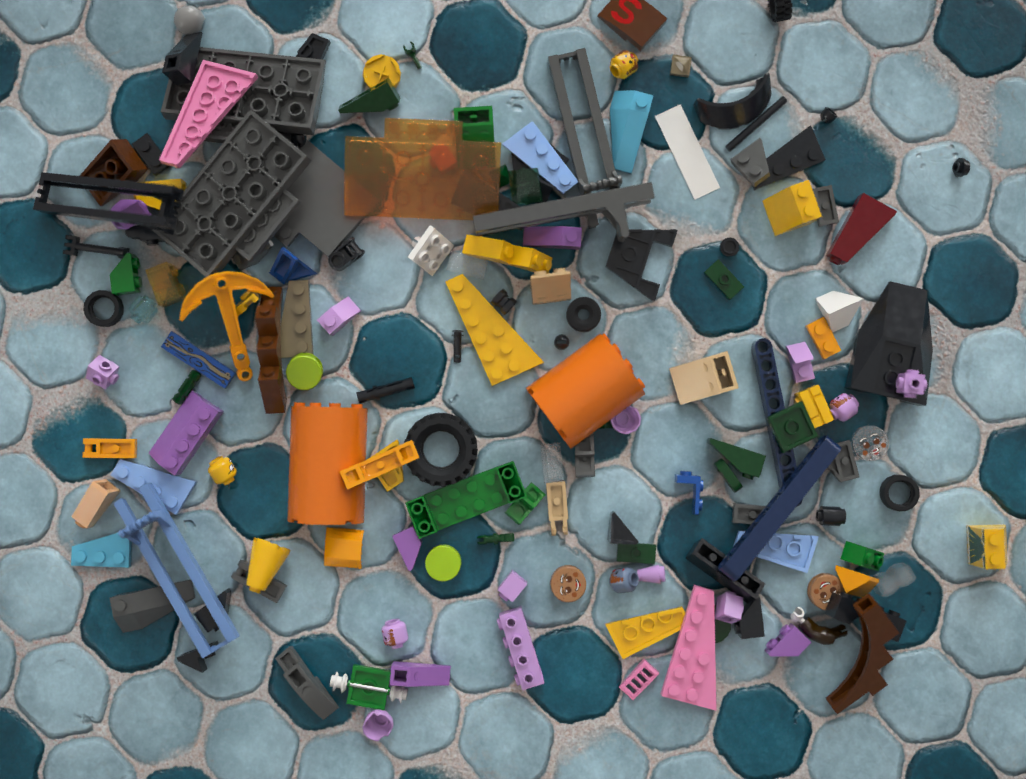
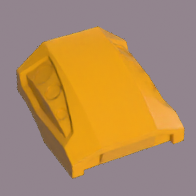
[324,527,364,569]

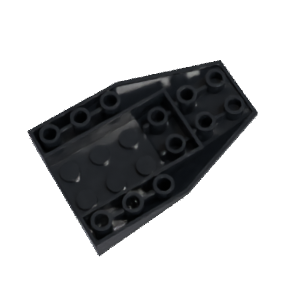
[844,281,933,406]

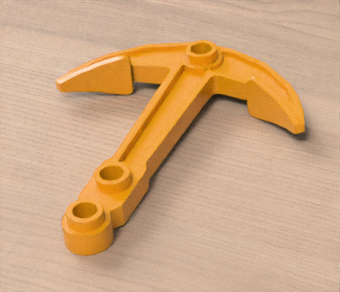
[179,271,274,381]

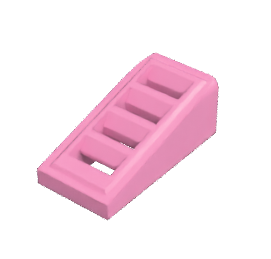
[619,658,660,700]

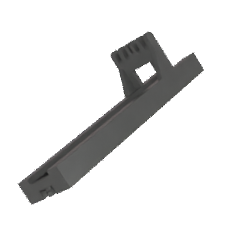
[548,48,627,229]
[473,182,655,242]

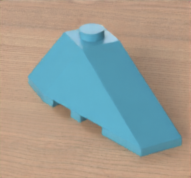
[610,90,654,174]

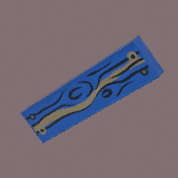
[161,331,236,389]

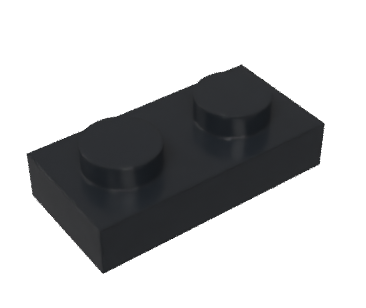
[132,133,169,176]

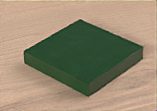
[766,401,818,453]

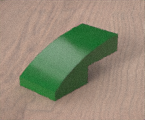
[505,482,546,525]

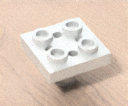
[408,226,454,276]

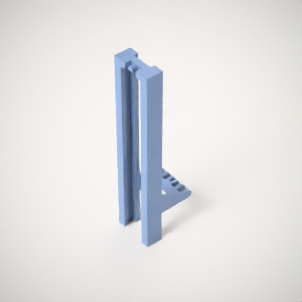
[113,483,240,658]

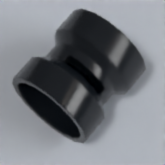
[491,289,517,315]

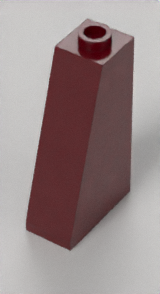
[825,193,897,265]

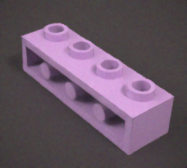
[497,606,544,690]

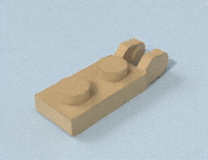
[546,481,568,536]

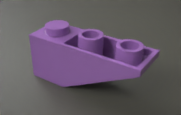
[390,661,451,687]

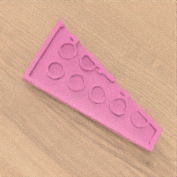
[159,60,258,169]
[660,585,717,711]

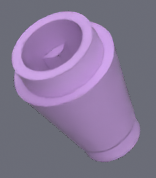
[637,565,666,584]

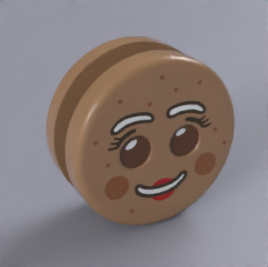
[550,565,586,602]
[807,573,846,610]

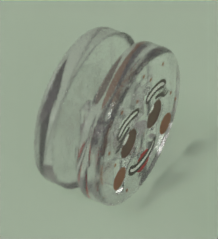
[850,425,889,461]

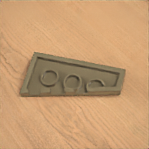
[280,280,314,358]

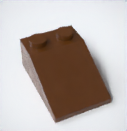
[79,139,148,206]

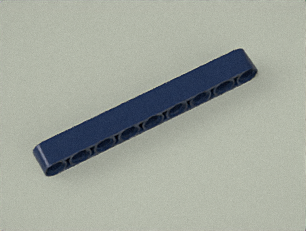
[751,338,803,507]
[718,435,842,582]

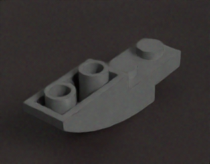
[275,646,339,720]

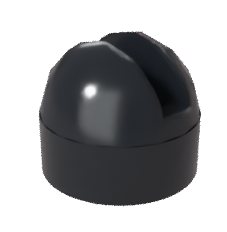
[820,107,838,124]
[291,133,307,148]
[554,334,569,350]

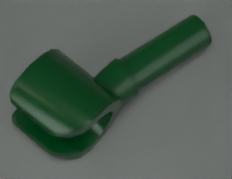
[403,41,422,69]

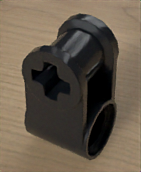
[328,237,365,271]

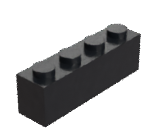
[685,538,765,603]

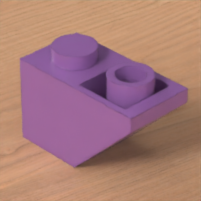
[109,199,152,230]
[764,623,812,657]

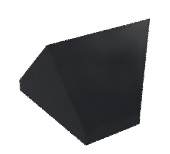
[607,511,639,544]

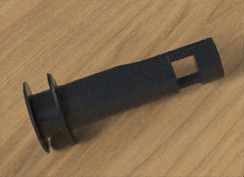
[451,330,464,363]

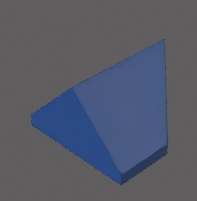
[269,247,317,285]

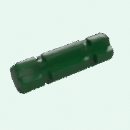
[172,370,201,405]

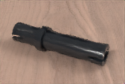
[356,377,415,404]

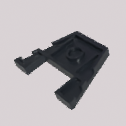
[605,229,678,301]

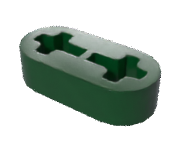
[714,458,743,493]

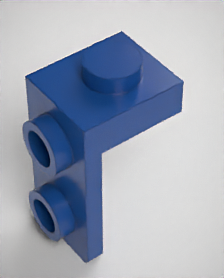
[675,471,703,515]

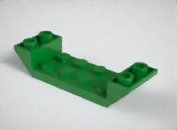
[405,461,527,539]

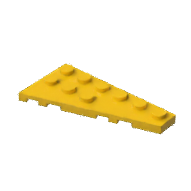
[445,274,544,386]

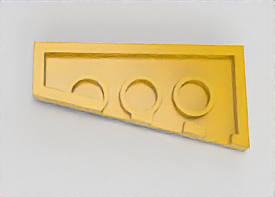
[605,606,685,659]

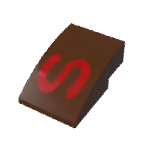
[597,0,667,51]

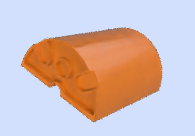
[526,333,645,449]

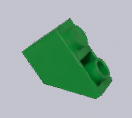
[110,253,142,296]
[840,541,884,571]

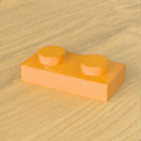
[805,317,842,359]

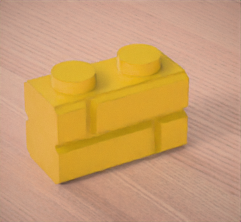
[793,385,834,428]

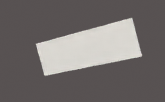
[655,104,720,200]

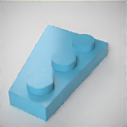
[71,533,132,568]

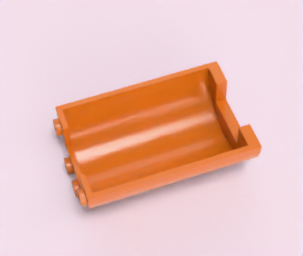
[287,402,368,525]

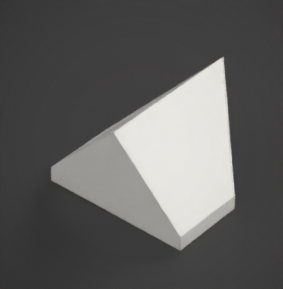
[815,291,864,333]

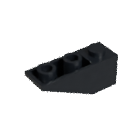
[162,32,203,85]

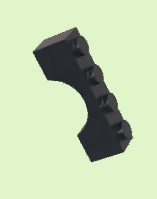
[824,591,906,642]

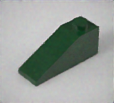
[338,78,400,113]
[707,438,766,480]

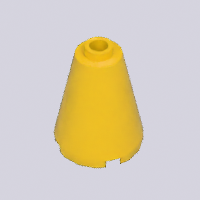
[246,537,291,594]

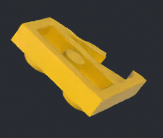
[235,291,259,317]

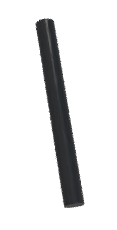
[725,96,787,152]

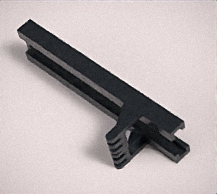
[33,172,184,235]

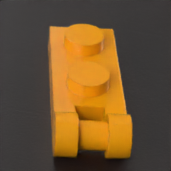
[82,438,137,458]

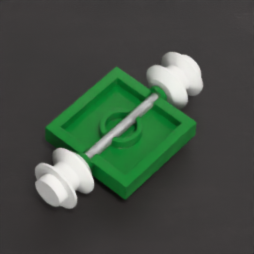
[330,664,408,710]

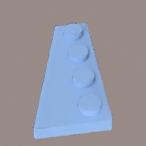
[734,531,819,573]

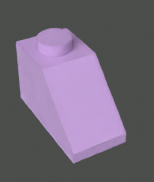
[317,296,361,336]

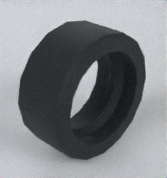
[83,290,124,327]
[879,475,920,511]

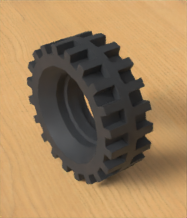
[404,413,478,487]

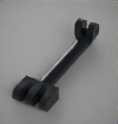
[63,235,130,259]

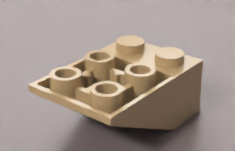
[530,268,571,305]
[669,351,739,405]

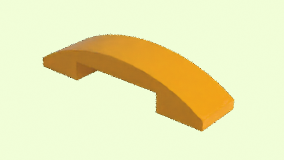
[340,440,420,490]

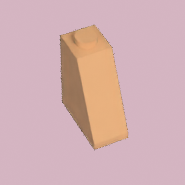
[71,479,121,529]

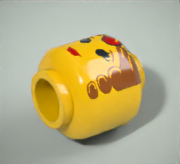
[610,50,638,79]

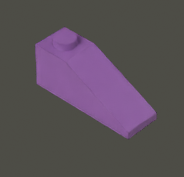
[523,226,582,250]

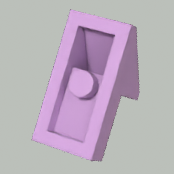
[786,342,815,383]

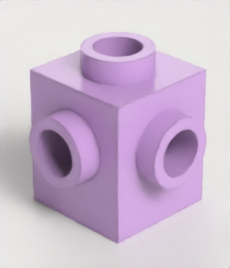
[86,355,119,390]
[896,370,927,398]

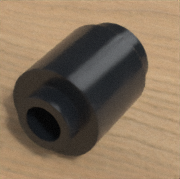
[816,506,846,526]

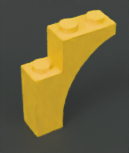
[462,235,552,274]

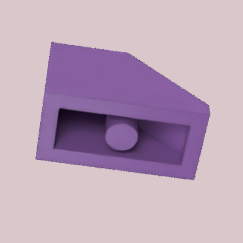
[392,525,424,571]

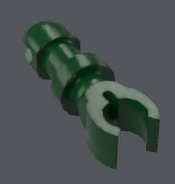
[477,533,515,545]

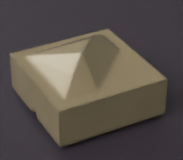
[670,55,692,78]

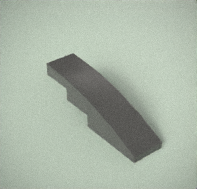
[574,432,595,478]

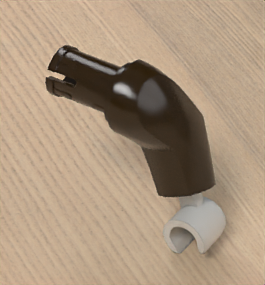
[790,607,848,645]

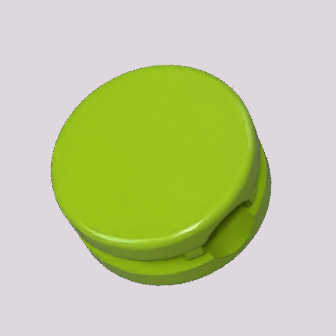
[286,353,323,390]
[425,544,461,582]

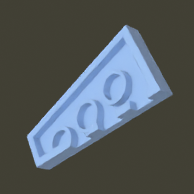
[502,121,578,194]
[110,459,198,515]

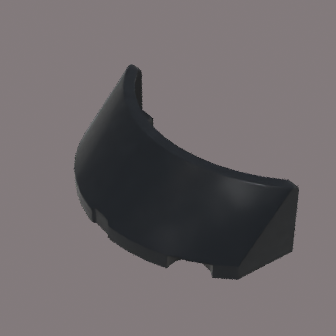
[693,72,772,130]

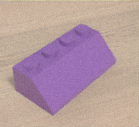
[149,390,224,475]

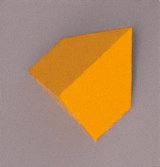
[835,565,879,597]

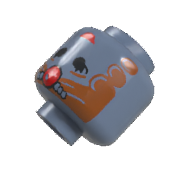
[609,567,639,593]

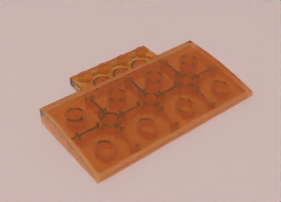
[344,118,501,221]

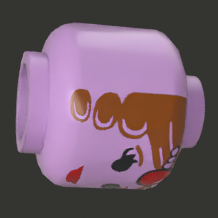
[830,393,859,422]
[381,619,408,649]

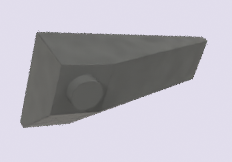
[109,579,195,633]

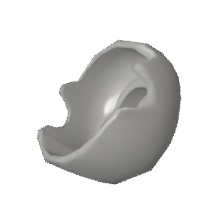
[174,5,205,35]

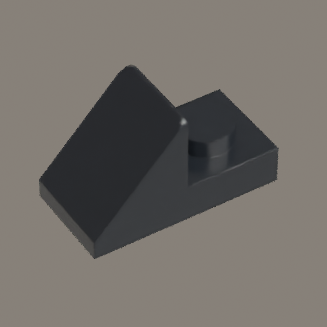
[177,641,219,673]

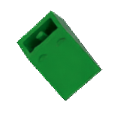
[454,106,496,170]

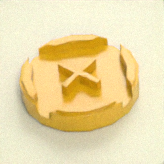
[363,54,401,89]

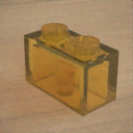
[145,262,186,307]

